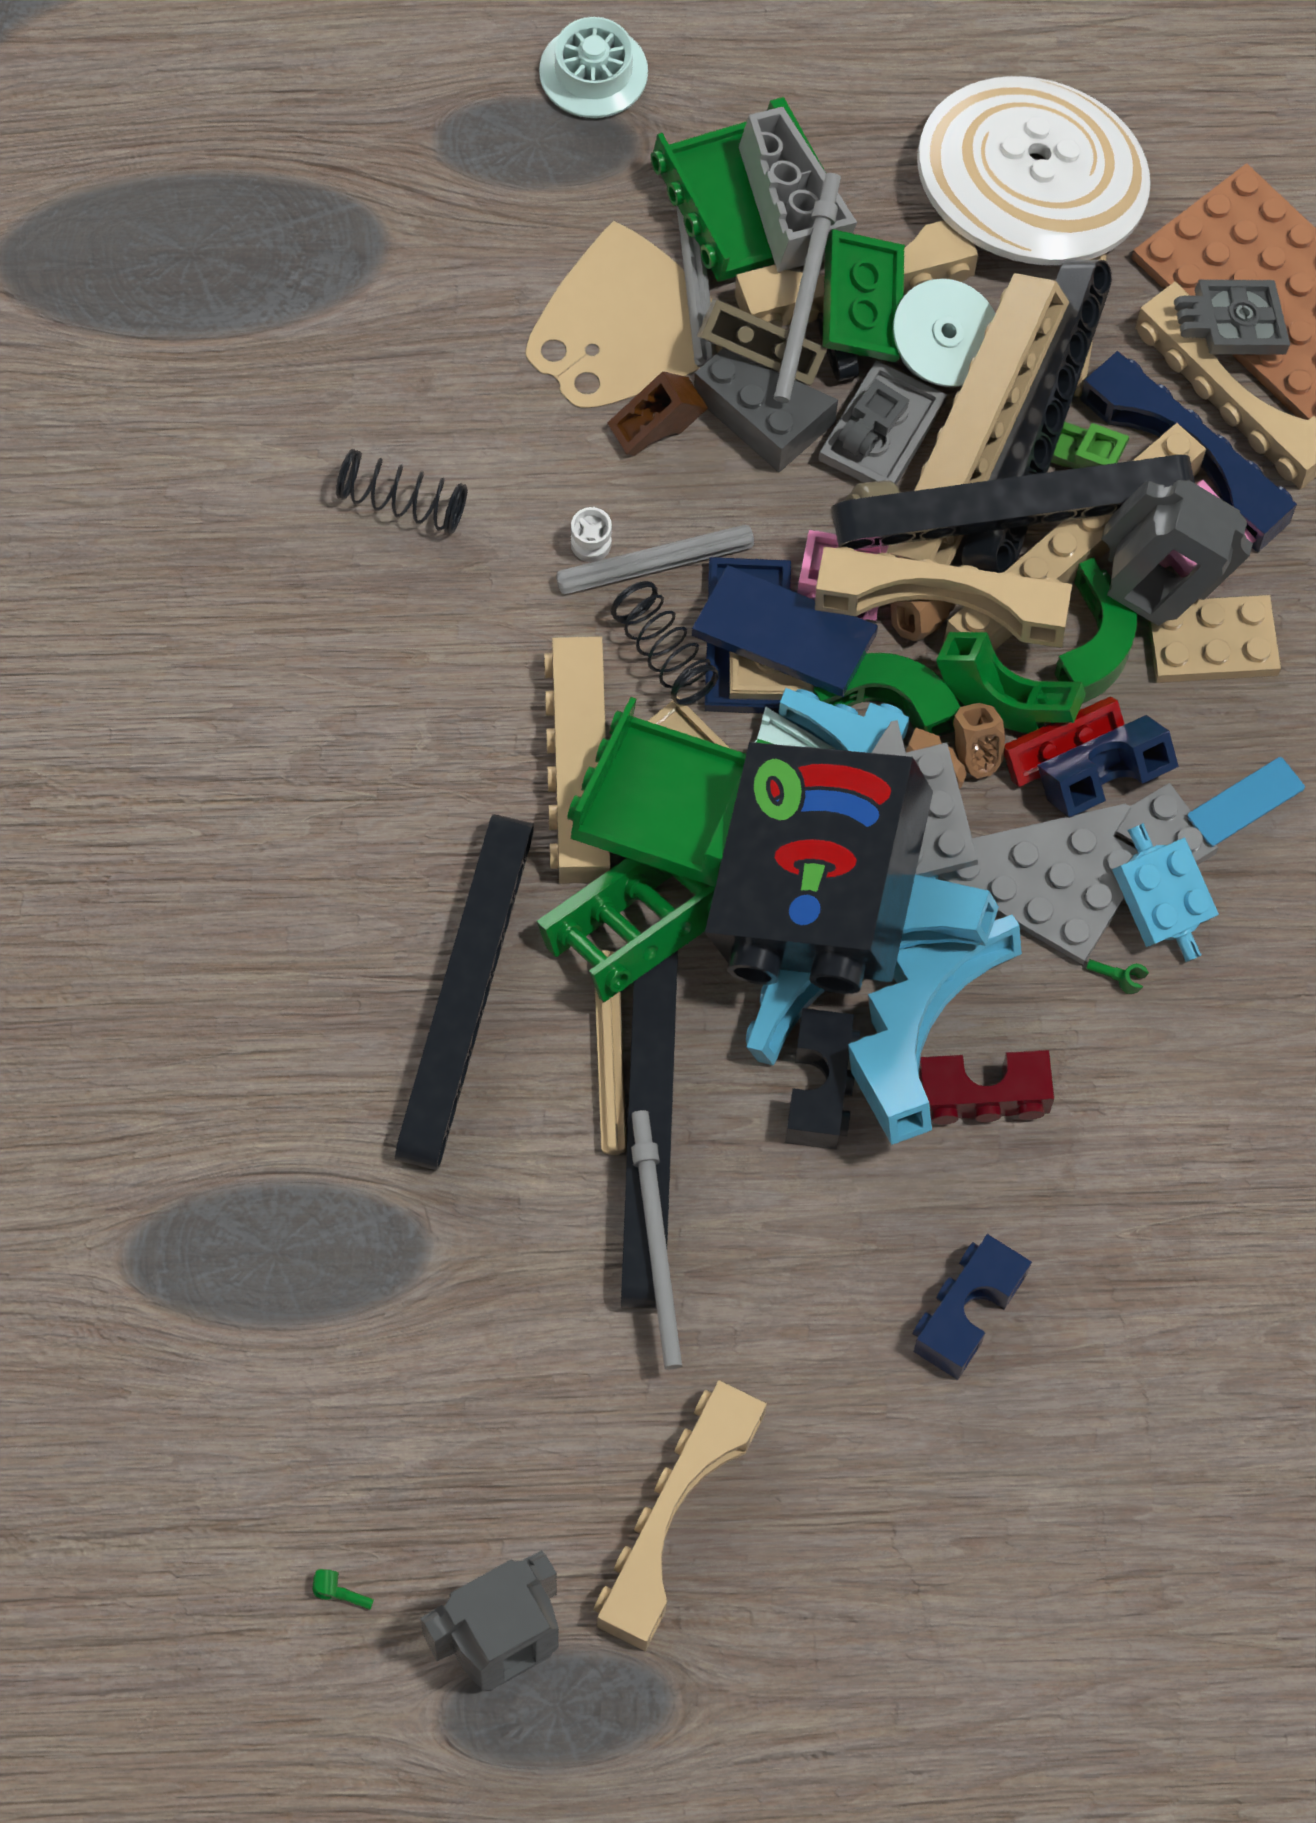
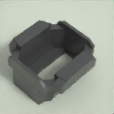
[1101,480,1253,626]
[420,1551,559,1691]

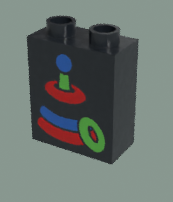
[705,742,933,994]

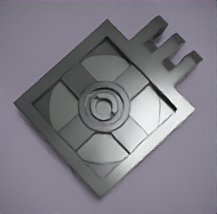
[1174,280,1290,355]

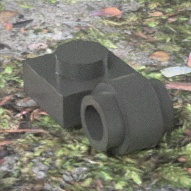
[838,379,910,457]

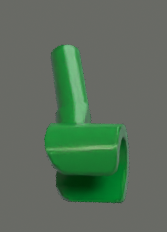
[1086,959,1149,994]
[312,1569,374,1610]

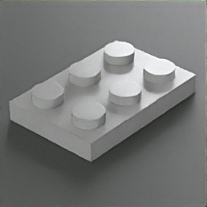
[819,360,947,485]

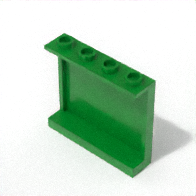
[650,97,826,282]
[567,697,773,887]

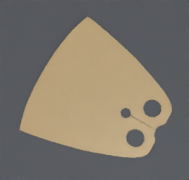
[526,221,723,408]

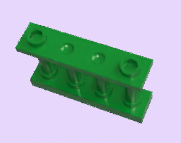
[536,858,715,1002]

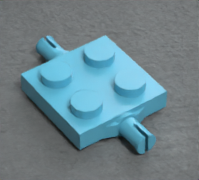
[1112,823,1219,962]

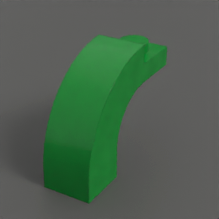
[1054,557,1137,704]
[936,632,1086,733]
[813,653,960,737]

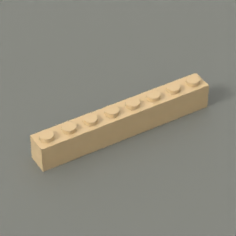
[886,273,1069,565]
[944,423,1206,651]

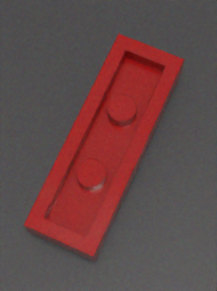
[1004,696,1125,787]

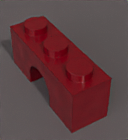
[919,1050,1054,1125]

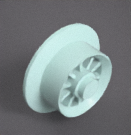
[539,17,648,118]
[893,279,996,387]

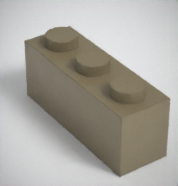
[697,299,828,386]

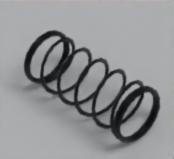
[336,449,468,534]
[610,581,719,705]

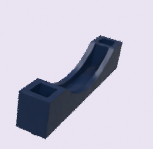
[1080,350,1297,553]

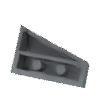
[694,348,838,473]

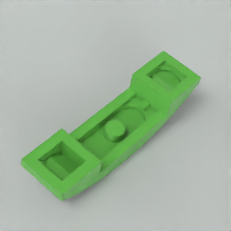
[1051,422,1129,469]

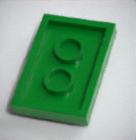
[822,229,905,362]

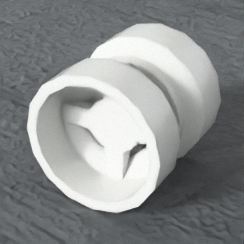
[571,507,612,562]

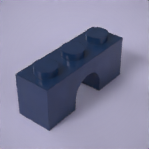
[1038,715,1179,818]
[912,1234,1032,1380]

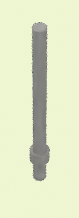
[774,173,841,403]
[631,1110,682,1370]

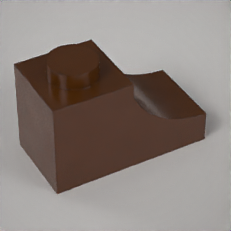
[607,371,708,456]

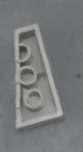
[739,107,857,272]

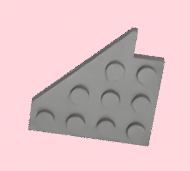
[871,720,978,877]
[938,804,1138,965]

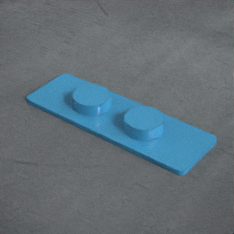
[1187,757,1305,847]

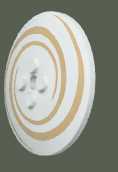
[917,76,1150,265]

